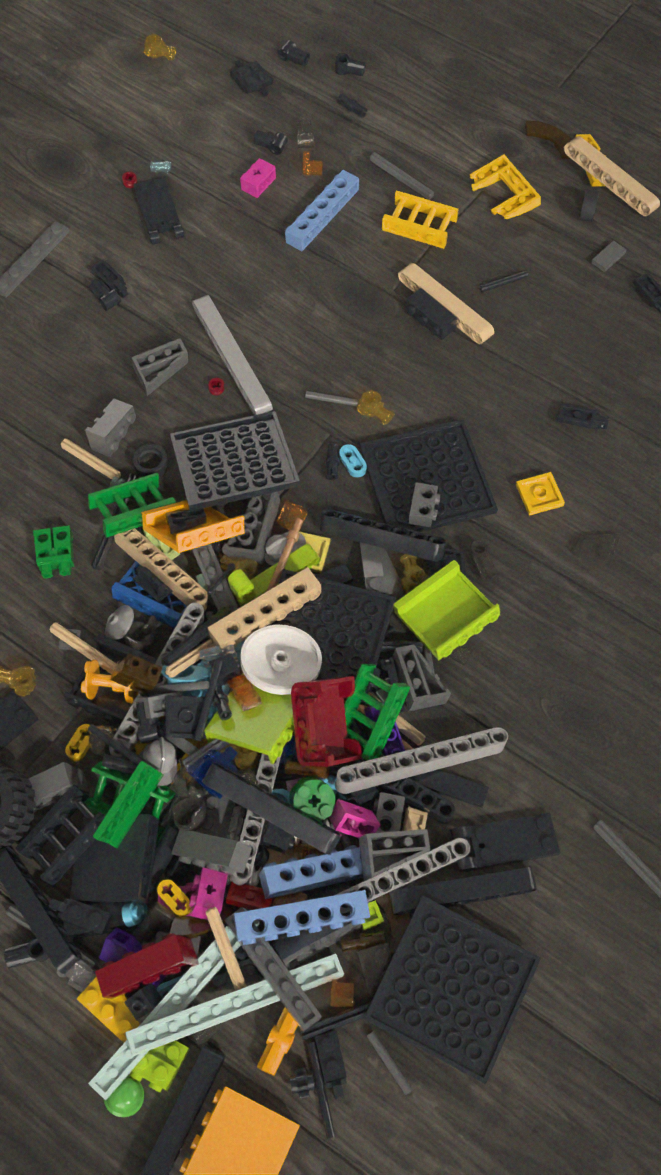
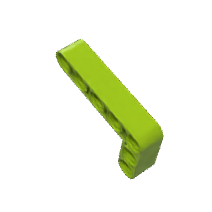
[228,544,321,607]

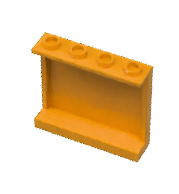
[142,500,244,553]
[179,1086,300,1175]

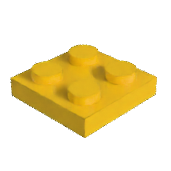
[516,472,565,515]

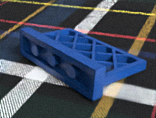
[112,561,187,629]

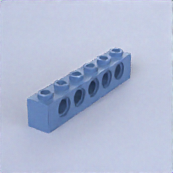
[285,170,359,251]
[259,845,386,899]
[233,890,370,945]

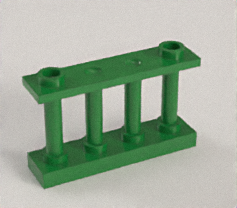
[88,473,176,538]
[344,664,410,761]
[80,761,176,842]

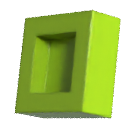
[361,900,384,930]

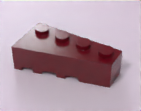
[95,933,199,999]

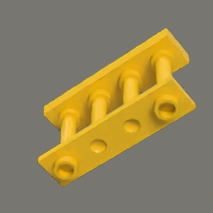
[382,191,458,249]

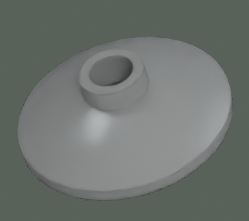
[105,605,134,641]

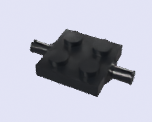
[230,60,273,96]

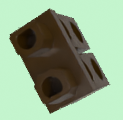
[110,653,162,695]

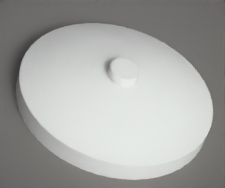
[240,625,322,695]

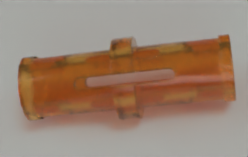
[285,760,329,779]

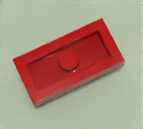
[226,882,273,910]

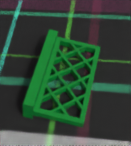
[93,761,164,848]

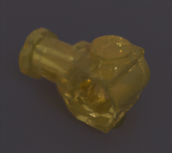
[144,33,176,60]
[357,390,394,425]
[400,554,429,592]
[219,555,258,580]
[0,666,36,696]
[218,743,260,771]

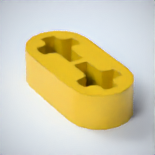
[65,724,96,762]
[157,879,192,917]

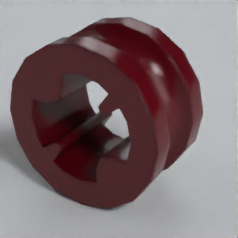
[122,172,137,188]
[208,378,224,395]

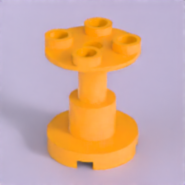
[81,659,139,703]

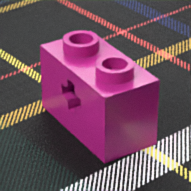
[240,158,276,198]
[329,799,380,838]
[189,868,228,920]

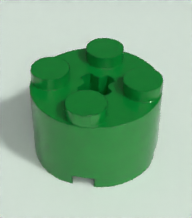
[289,776,335,821]

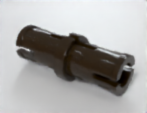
[340,931,385,953]

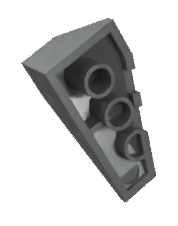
[360,542,404,602]
[273,921,361,970]

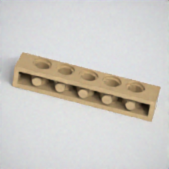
[208,567,321,654]

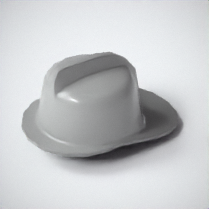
[264,532,306,566]
[143,737,177,786]

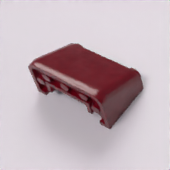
[291,676,362,766]

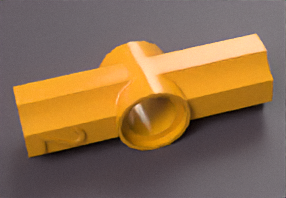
[257,1007,298,1076]

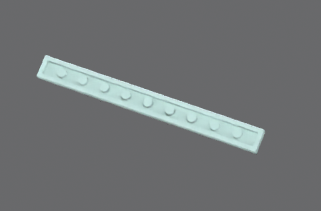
[88,908,260,1100]
[125,954,344,1057]

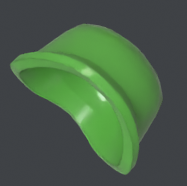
[104,1075,144,1117]

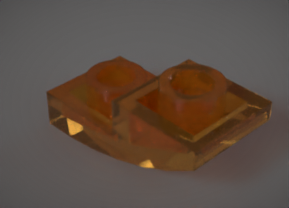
[227,675,262,712]

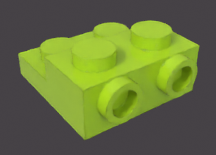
[129,1041,190,1093]

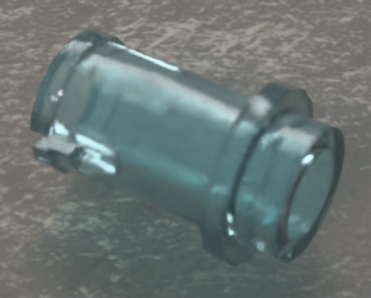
[151,160,171,173]

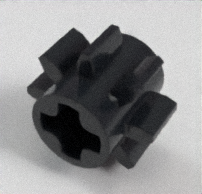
[290,1068,315,1099]

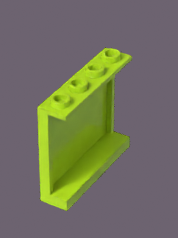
[394,560,500,661]
[204,673,294,764]

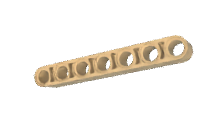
[564,136,660,216]
[398,263,494,344]
[114,529,208,611]

